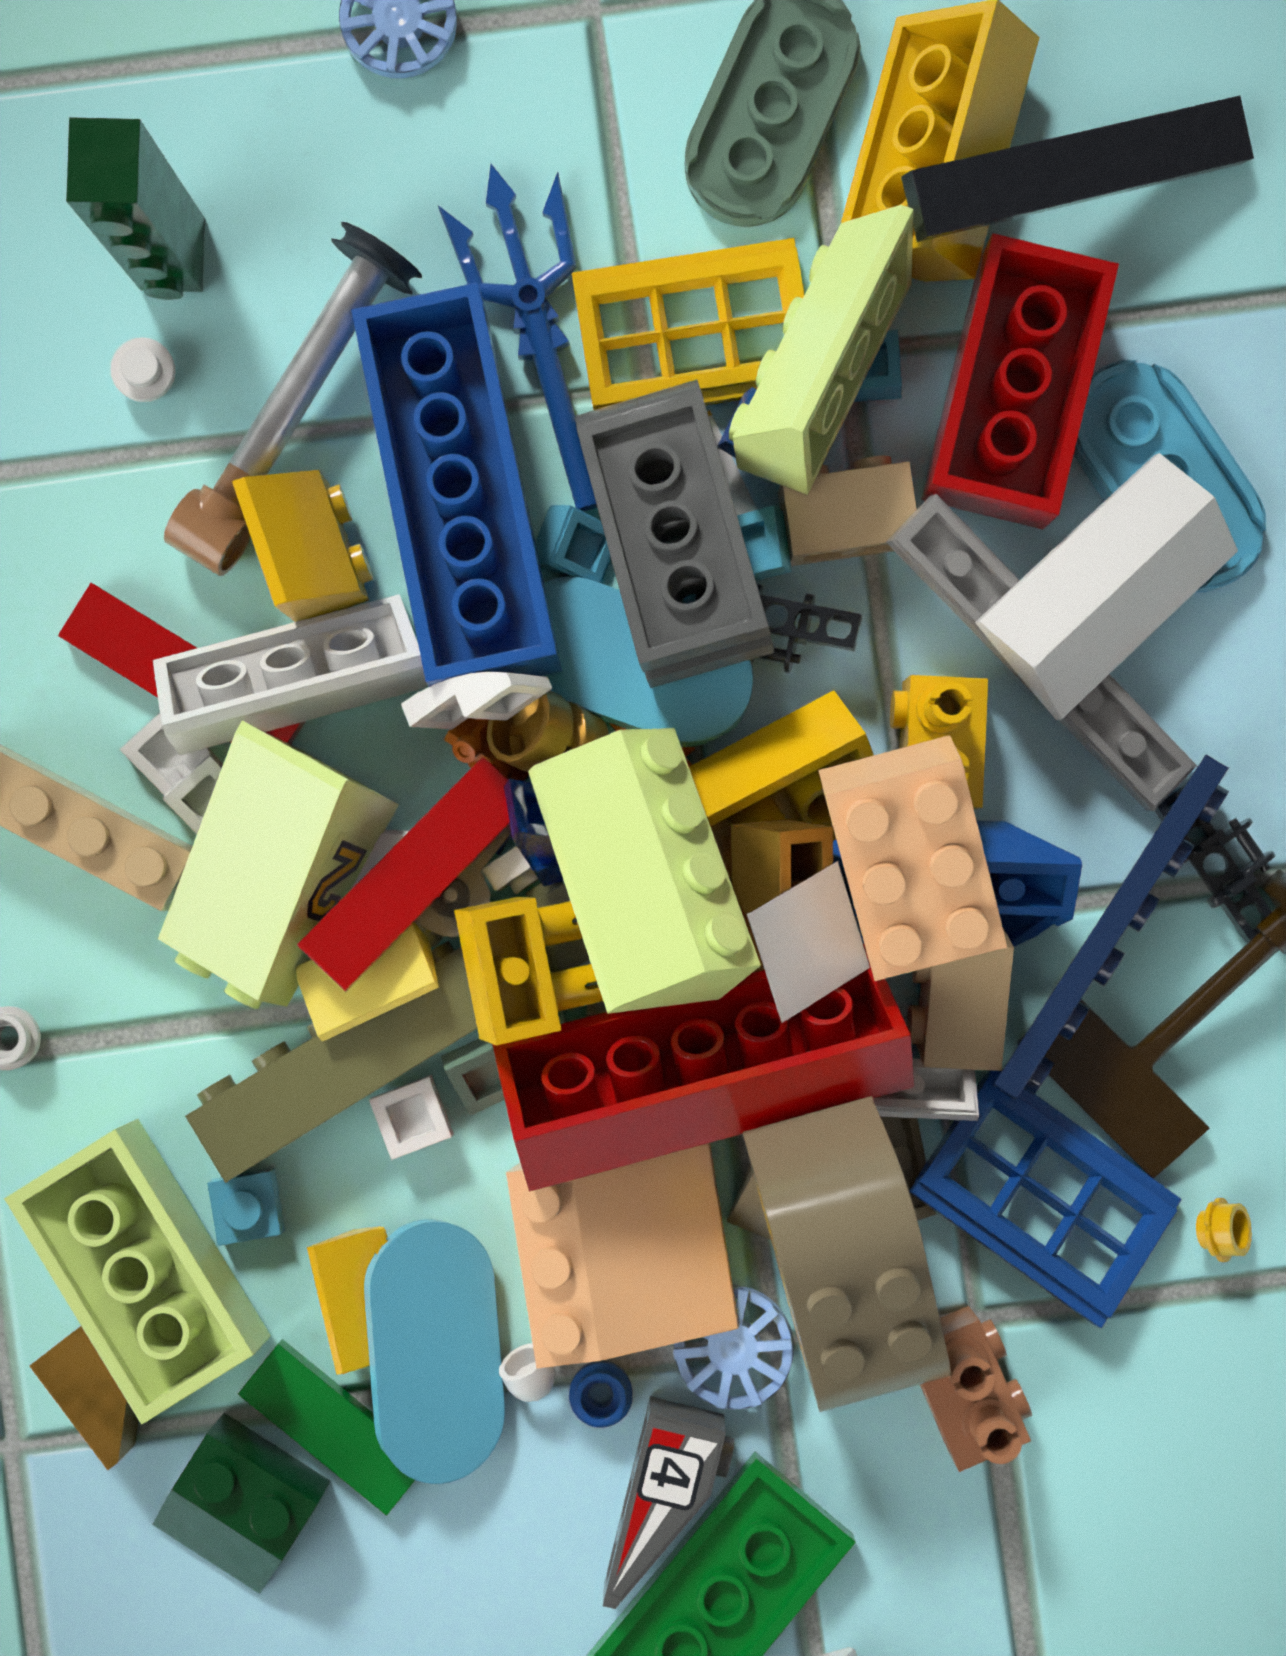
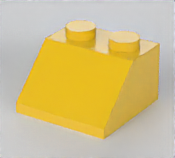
[232,470,373,622]

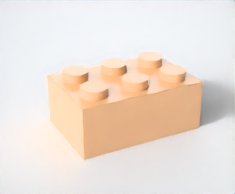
[818,735,1007,981]

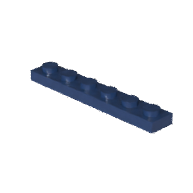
[992,754,1229,1100]

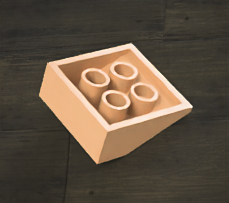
[506,1143,739,1369]

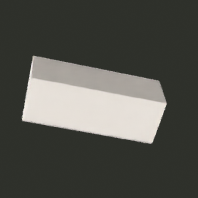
[153,594,427,755]

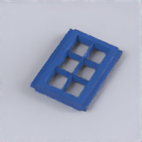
[909,1070,1182,1328]

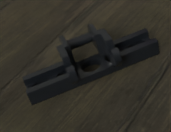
[695,584,862,673]
[1155,788,1276,943]

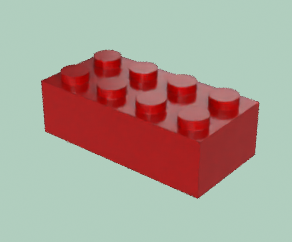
[921,233,1119,530]

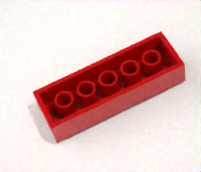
[492,944,914,1192]

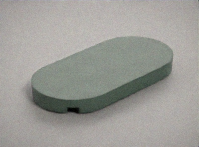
[684,0,861,227]

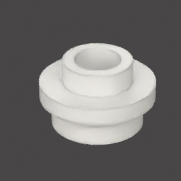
[0,1006,41,1070]

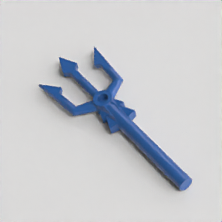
[437,163,597,512]

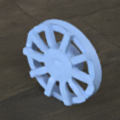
[339,0,457,78]
[673,1285,794,1409]

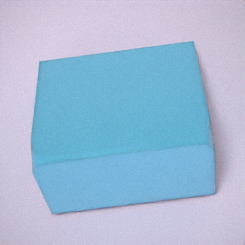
[536,505,611,583]

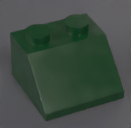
[152,1413,330,1594]

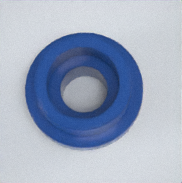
[569,1361,633,1428]

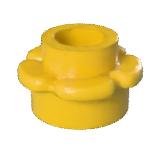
[1196,1198,1252,1262]

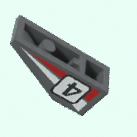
[603,1396,734,1609]

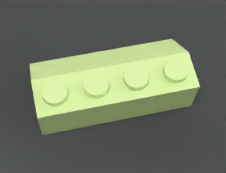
[729,205,913,495]
[528,728,761,1014]
[4,1119,271,1425]

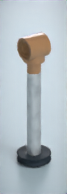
[164,222,422,576]

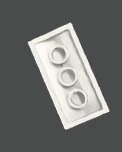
[975,453,1238,720]

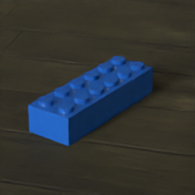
[351,282,563,687]

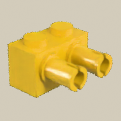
[890,675,988,810]
[454,897,604,1045]

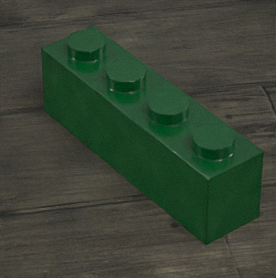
[66,117,205,300]

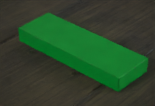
[238,1339,415,1516]

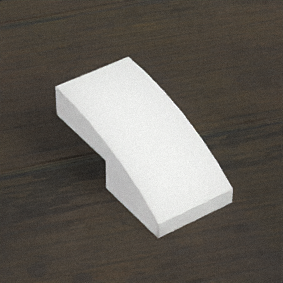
[401,672,552,729]
[119,713,223,834]

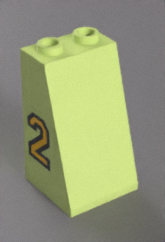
[158,721,399,1009]

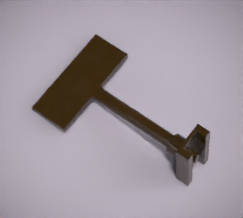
[1017,869,1286,1179]

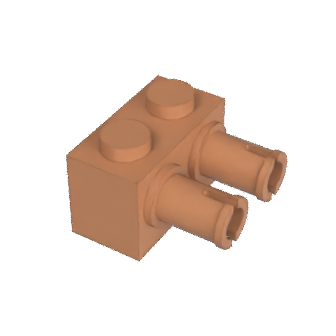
[920,1306,1033,1472]

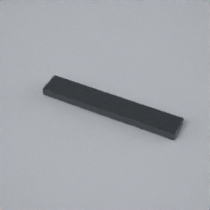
[901,95,1254,242]

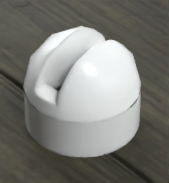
[499,1343,555,1402]

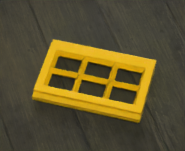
[572,238,804,410]

